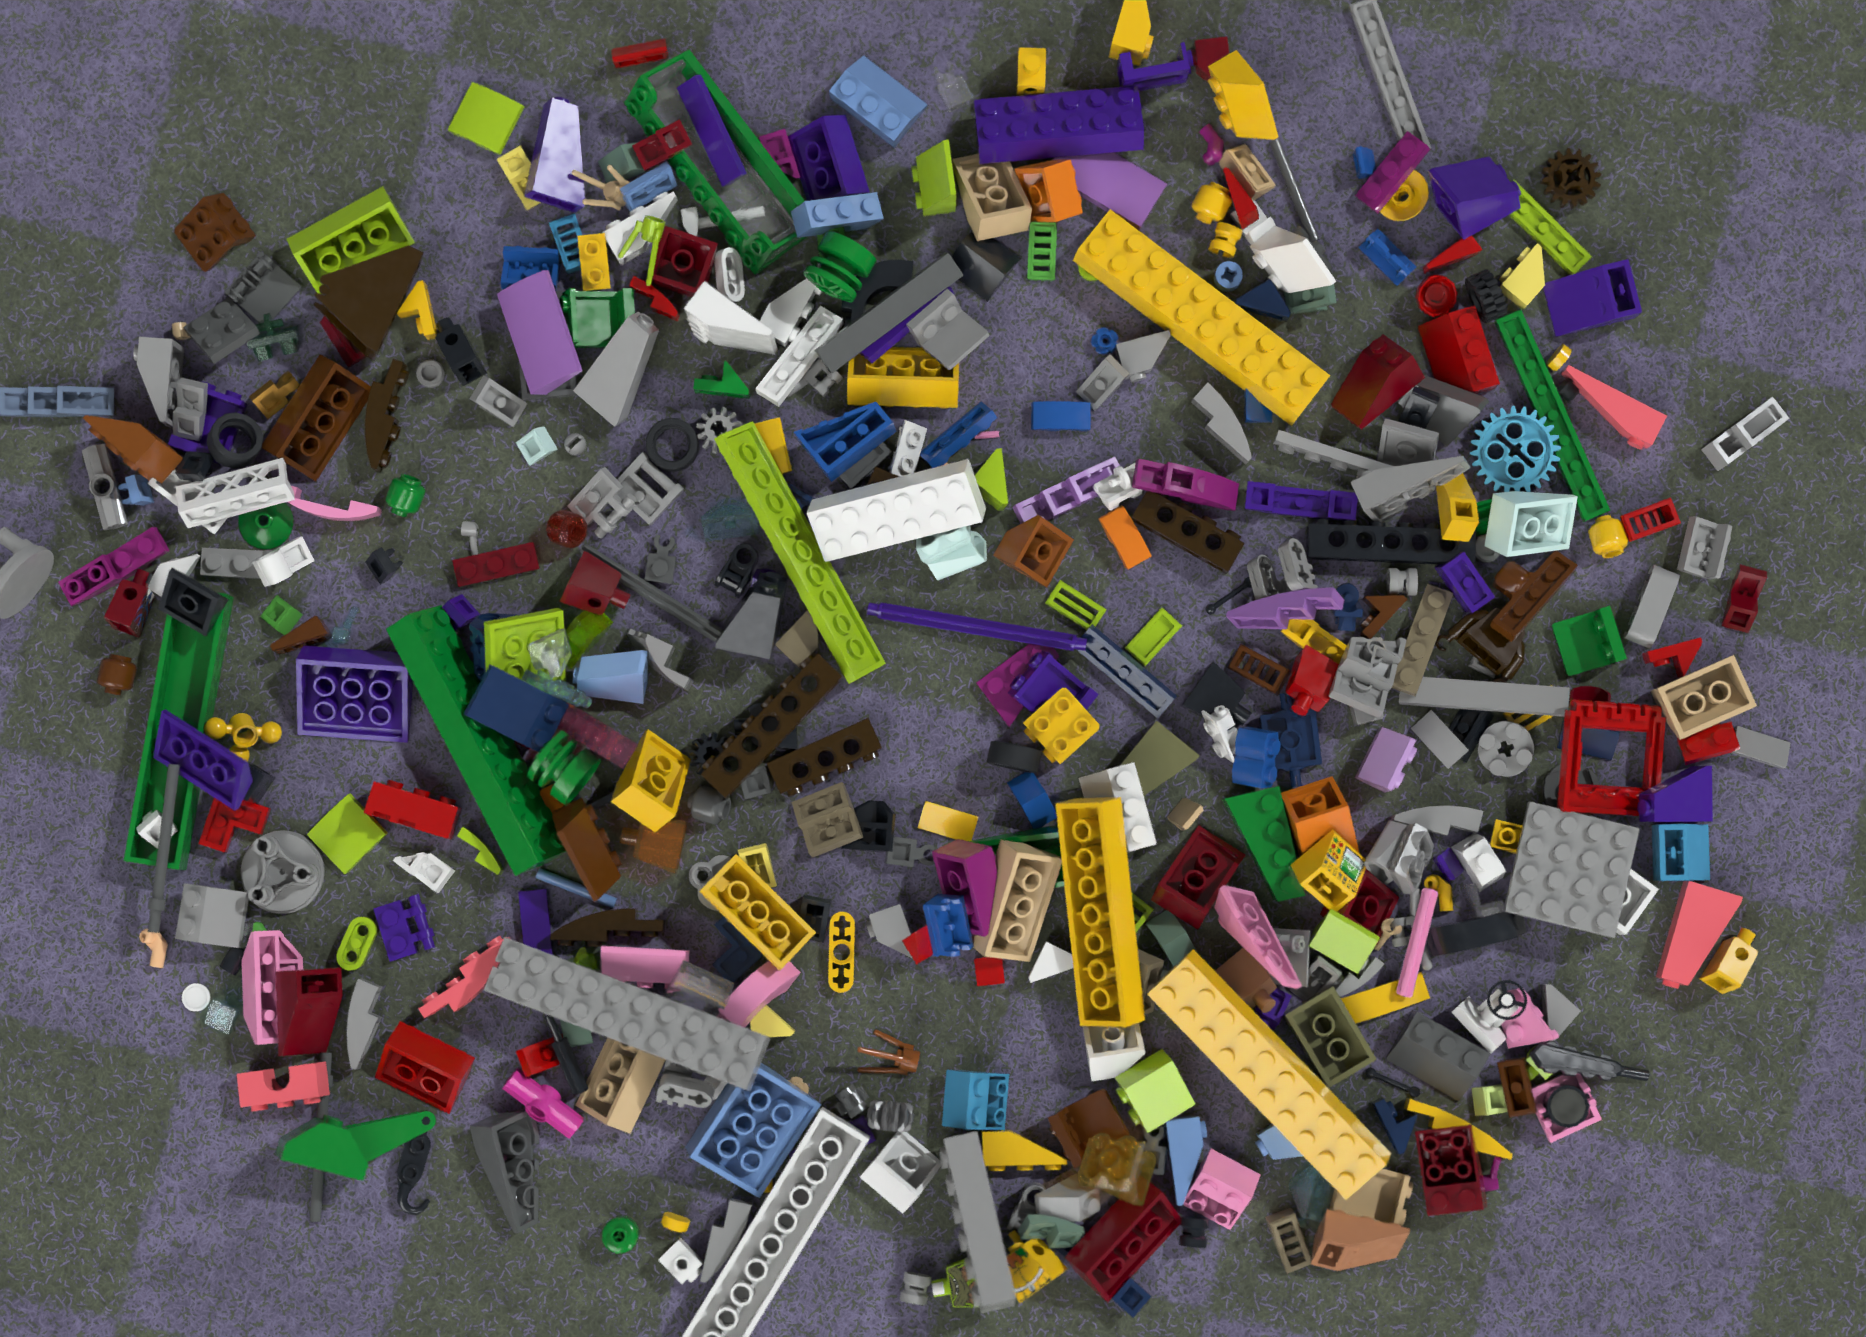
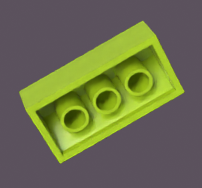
[287,186,415,294]

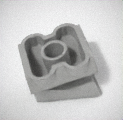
[1364,820,1434,894]

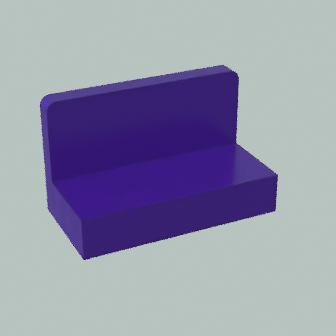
[1434,551,1495,613]

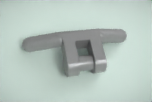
[787,358,843,398]
[1390,889,1433,970]

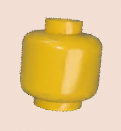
[1192,182,1232,225]
[1588,515,1628,558]

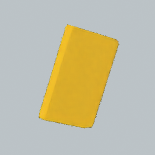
[755,418,792,475]
[917,801,978,841]

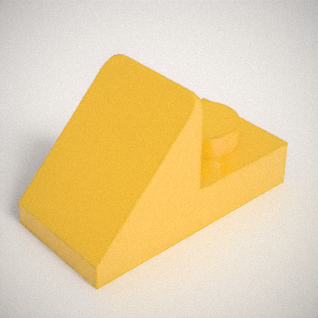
[397,280,438,340]

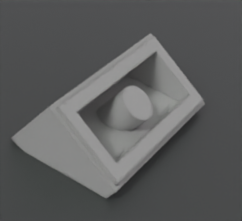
[1731,726,1790,769]

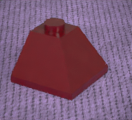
[1320,869,1399,945]

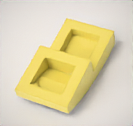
[497,146,541,210]

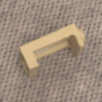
[1329,1168,1413,1226]

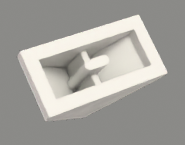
[1028,942,1073,983]

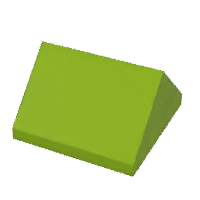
[975,448,1008,511]
[1309,909,1380,974]

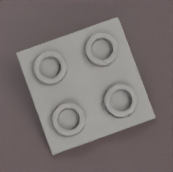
[1268,928,1310,987]

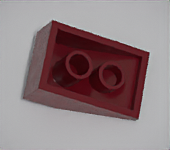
[1331,334,1425,430]
[1151,825,1245,930]

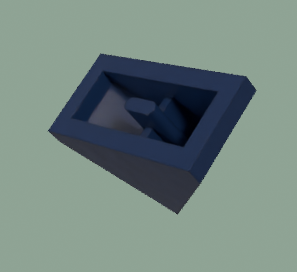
[1235,279,1290,322]

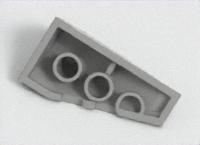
[1351,456,1471,522]

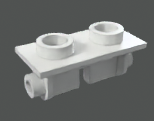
[887,420,927,477]
[1201,705,1238,763]

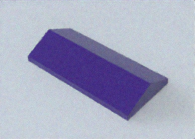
[153,709,253,811]

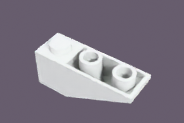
[602,191,677,266]
[759,278,822,347]

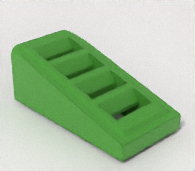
[1027,222,1057,281]

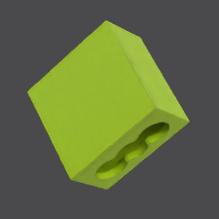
[1114,1049,1195,1133]

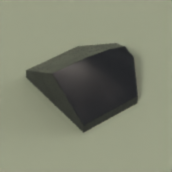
[842,800,896,852]

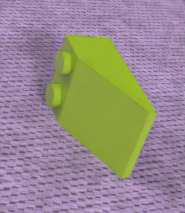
[911,140,956,216]

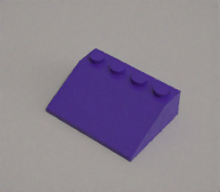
[296,646,413,743]

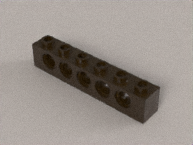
[701,654,843,799]

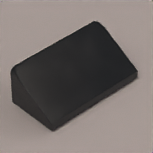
[1449,709,1494,763]

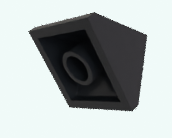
[952,232,1021,302]
[158,568,229,636]

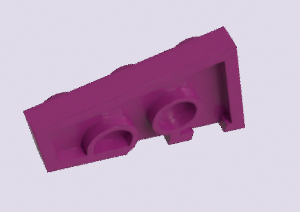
[976,644,1059,727]

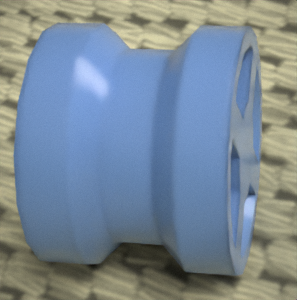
[1214,261,1243,292]

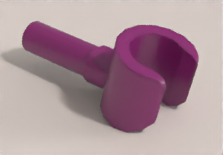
[1483,1156,1501,1192]

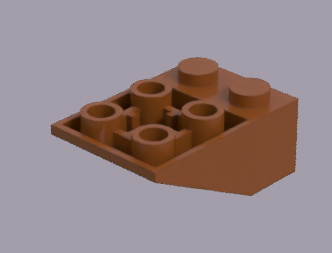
[83,415,183,484]

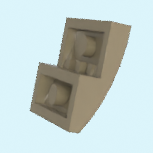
[792,782,863,858]

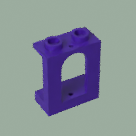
[1117,42,1193,91]

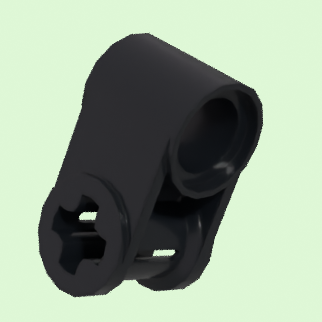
[714,544,759,599]

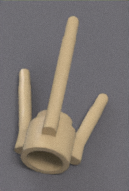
[572,165,630,210]

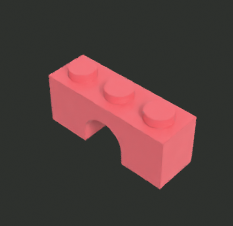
[236,1061,330,1111]

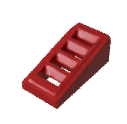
[1620,497,1681,542]

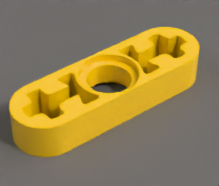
[828,912,855,993]

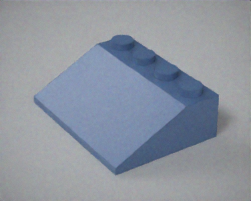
[685,1063,821,1198]

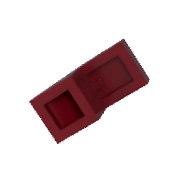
[1722,564,1767,633]

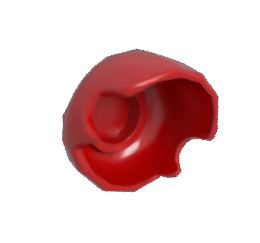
[1415,275,1458,317]

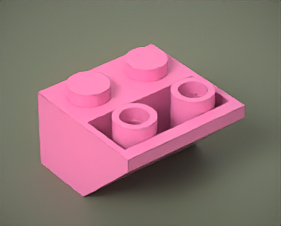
[1183,1149,1260,1230]

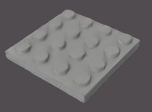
[1503,802,1640,938]

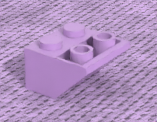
[1355,727,1417,793]

